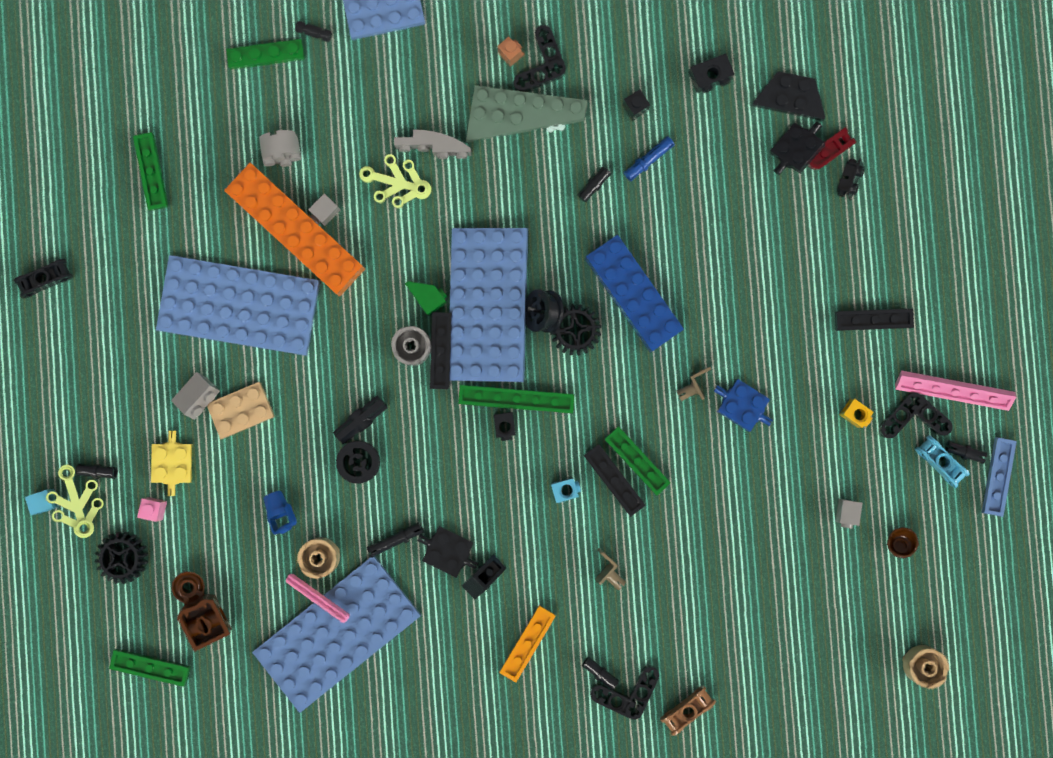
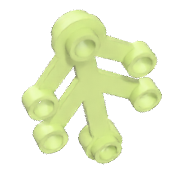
[359,154,431,208]
[46,465,104,538]

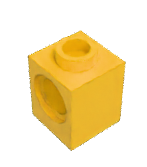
[839,399,874,428]

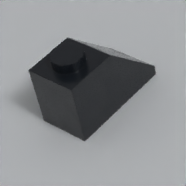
[462,554,506,600]

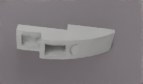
[394,130,472,159]

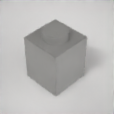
[308,193,341,226]
[835,499,863,529]

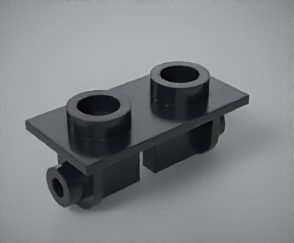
[836,159,865,200]

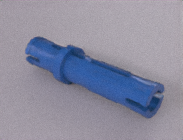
[623,136,675,182]

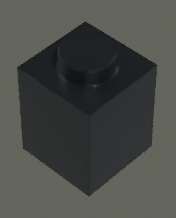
[622,89,650,121]

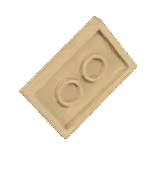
[207,382,275,439]

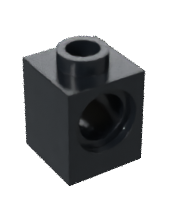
[493,412,516,441]

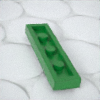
[226,39,305,70]
[133,132,168,211]
[604,426,671,496]
[109,649,191,687]

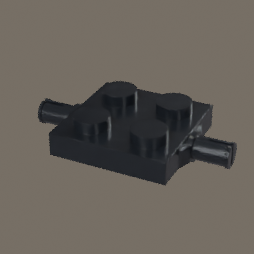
[770,121,825,175]
[417,526,479,578]

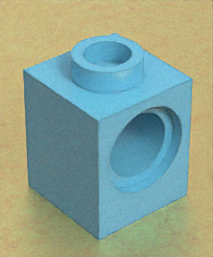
[551,478,581,503]
[25,489,60,515]

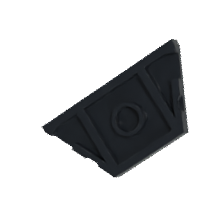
[752,71,825,121]

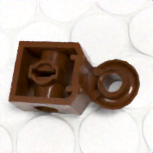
[172,571,232,652]

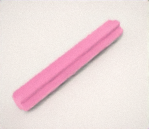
[286,574,350,623]

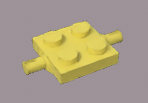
[151,431,192,496]

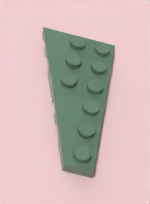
[466,85,588,143]

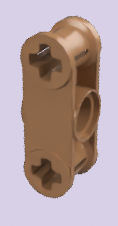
[660,686,716,736]

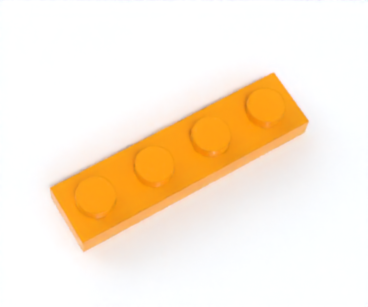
[499,605,556,683]

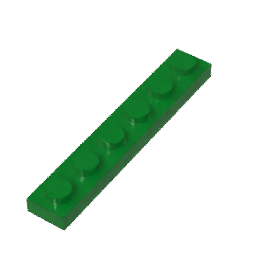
[458,385,575,414]

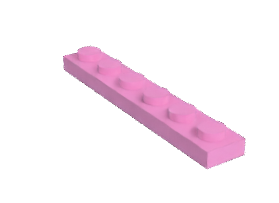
[895,370,1016,411]

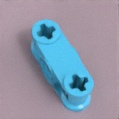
[915,435,970,488]

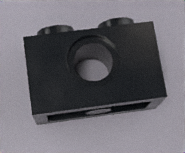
[688,53,735,93]

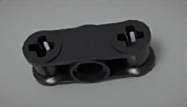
[13,259,73,299]

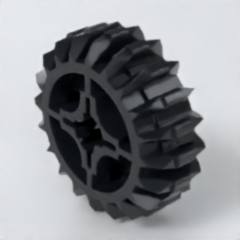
[550,304,601,356]
[94,532,148,584]

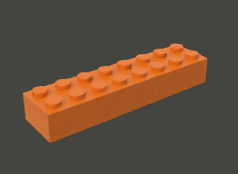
[224,163,365,296]

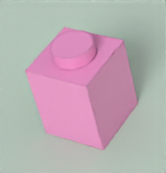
[137,497,167,522]

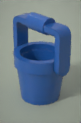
[263,491,297,535]

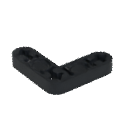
[513,25,566,92]
[879,393,953,438]
[590,665,659,720]

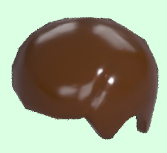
[887,527,919,559]

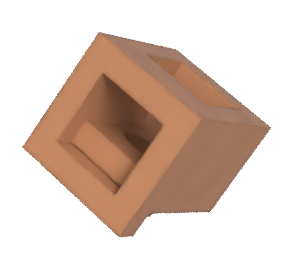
[497,37,524,67]

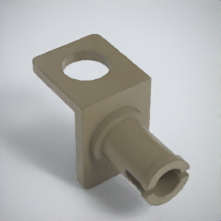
[676,366,712,401]
[595,548,626,590]

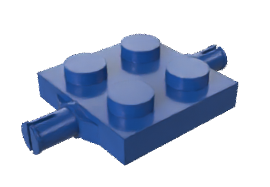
[714,379,773,432]

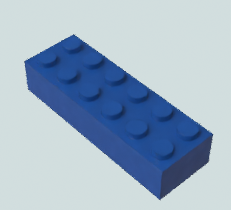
[585,235,684,353]

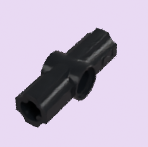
[333,395,388,445]

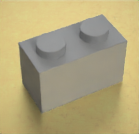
[171,372,220,420]

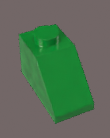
[405,281,447,316]

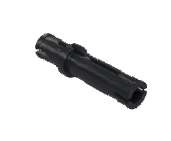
[367,522,424,558]

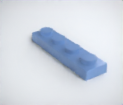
[982,437,1017,517]

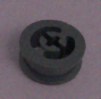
[526,289,563,333]
[336,441,380,484]

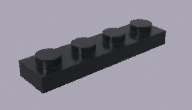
[835,309,914,331]
[430,312,452,389]
[583,444,646,517]

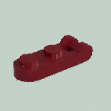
[808,127,857,170]

